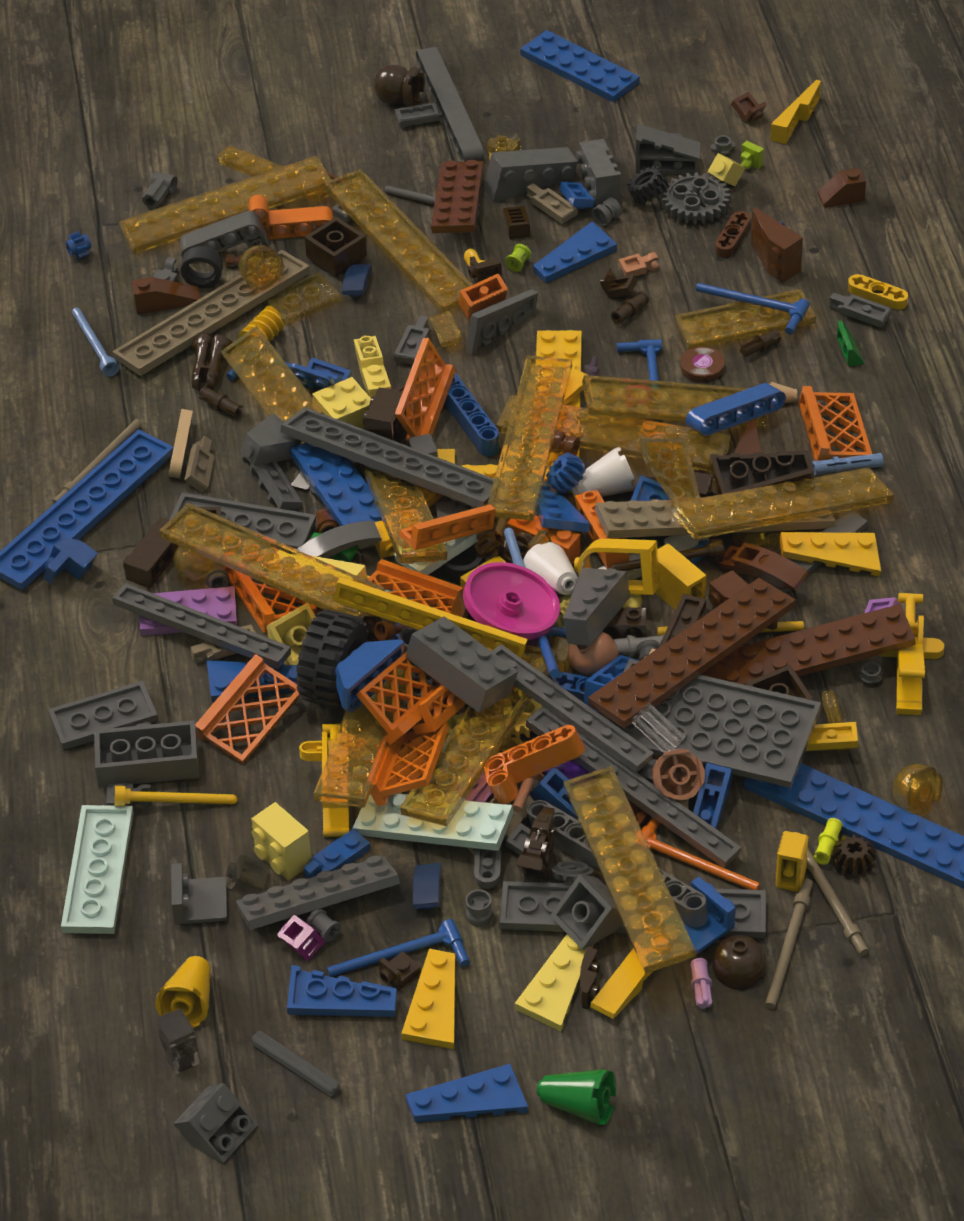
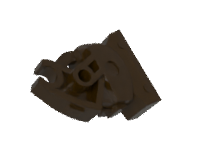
[516,807,555,880]

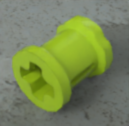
[505,244,532,272]

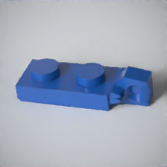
[303,829,370,879]

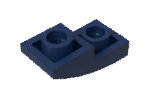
[342,264,373,297]
[413,863,443,910]

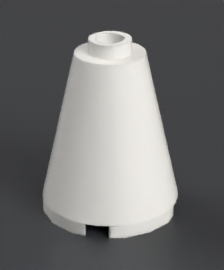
[571,447,637,498]
[523,542,578,595]

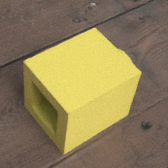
[707,153,745,186]

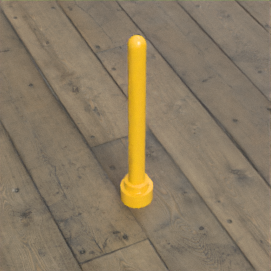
[114,786,237,806]

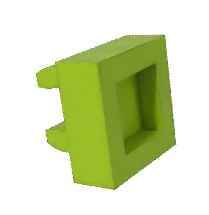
[740,141,764,169]

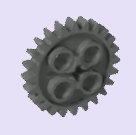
[661,172,731,224]

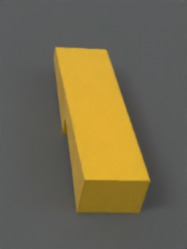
[770,80,821,144]
[591,926,673,1019]

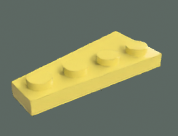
[515,934,593,1032]

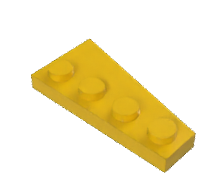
[779,532,881,577]

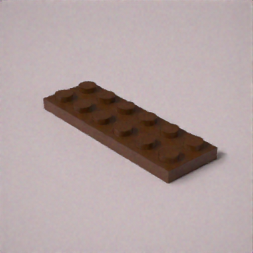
[431,160,484,233]

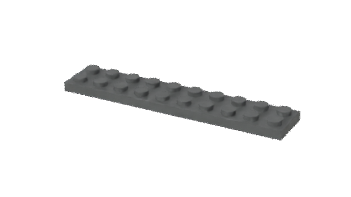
[280,407,506,508]
[500,881,766,939]

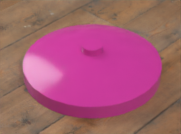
[463,562,560,640]

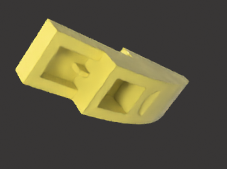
[354,336,391,398]

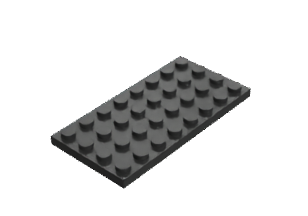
[604,659,821,788]

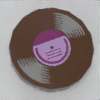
[680,346,725,382]

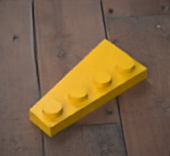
[401,949,455,1049]

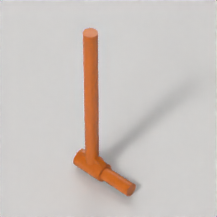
[631,817,760,890]

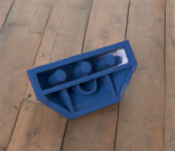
[335,640,404,714]

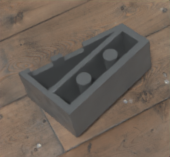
[636,124,701,175]

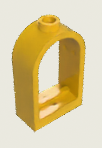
[574,539,660,595]

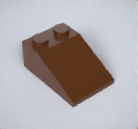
[751,207,803,283]

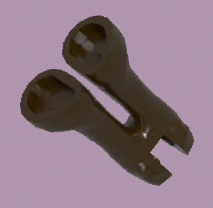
[191,334,234,390]

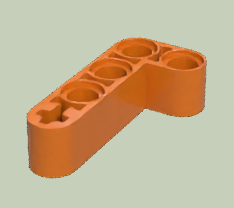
[248,195,334,240]
[484,725,585,804]

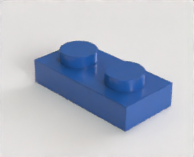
[559,182,595,209]

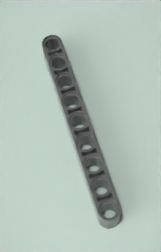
[416,46,484,162]
[527,800,709,927]

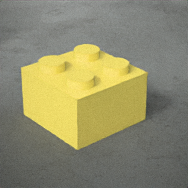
[312,377,371,429]
[251,802,312,881]

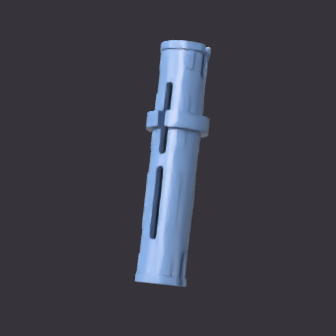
[812,453,883,476]

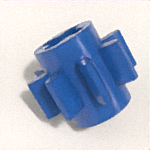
[65,231,92,259]

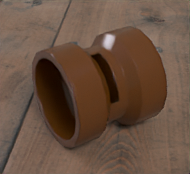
[549,430,580,456]

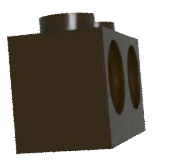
[603,607,646,639]

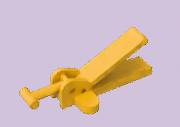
[880,593,944,715]
[299,724,371,837]

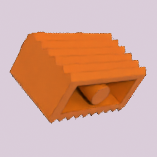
[458,274,508,319]

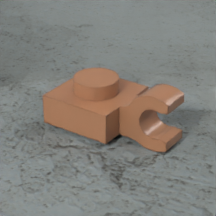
[618,252,659,276]

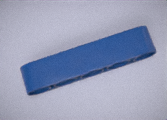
[444,373,499,457]
[685,383,786,436]

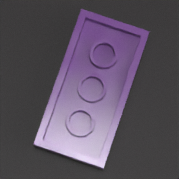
[139,586,237,636]

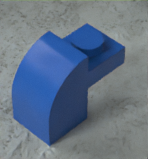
[43,539,98,584]

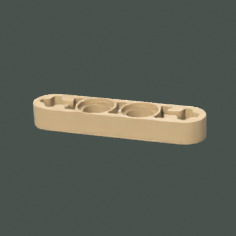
[168,409,193,478]

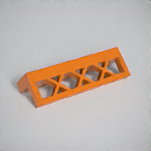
[399,504,496,550]
[413,685,467,734]

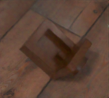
[731,92,767,123]

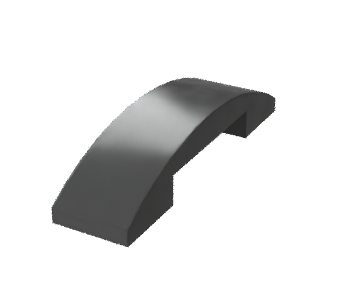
[294,521,382,558]

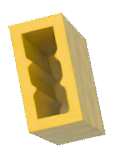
[655,543,706,610]

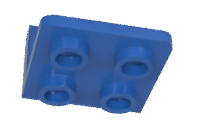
[291,357,353,390]
[661,877,736,954]

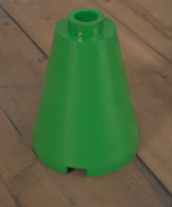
[536,1069,617,1125]

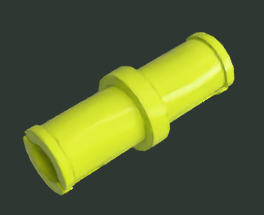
[814,818,843,865]

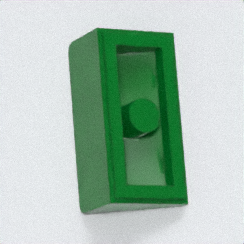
[836,320,864,367]

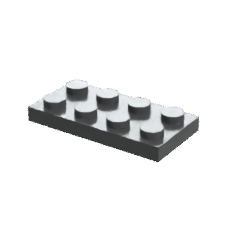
[48,681,158,750]

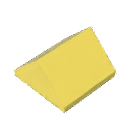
[267,603,316,665]

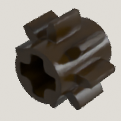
[475,529,505,559]

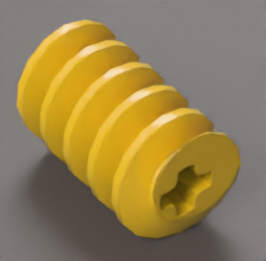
[238,306,284,352]

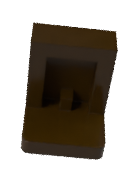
[600,268,638,298]

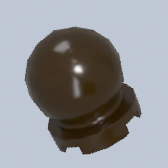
[373,65,425,107]

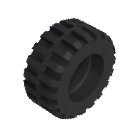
[296,609,368,709]

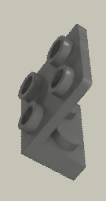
[171,863,227,924]

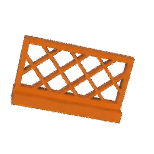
[395,338,456,443]
[798,386,872,461]
[224,548,317,633]
[364,559,463,613]
[356,652,448,745]
[195,654,300,764]
[367,722,450,807]

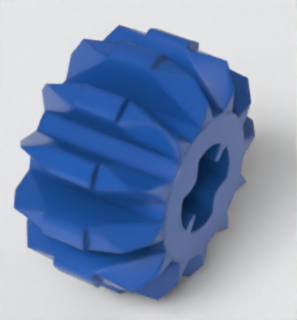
[546,452,586,494]

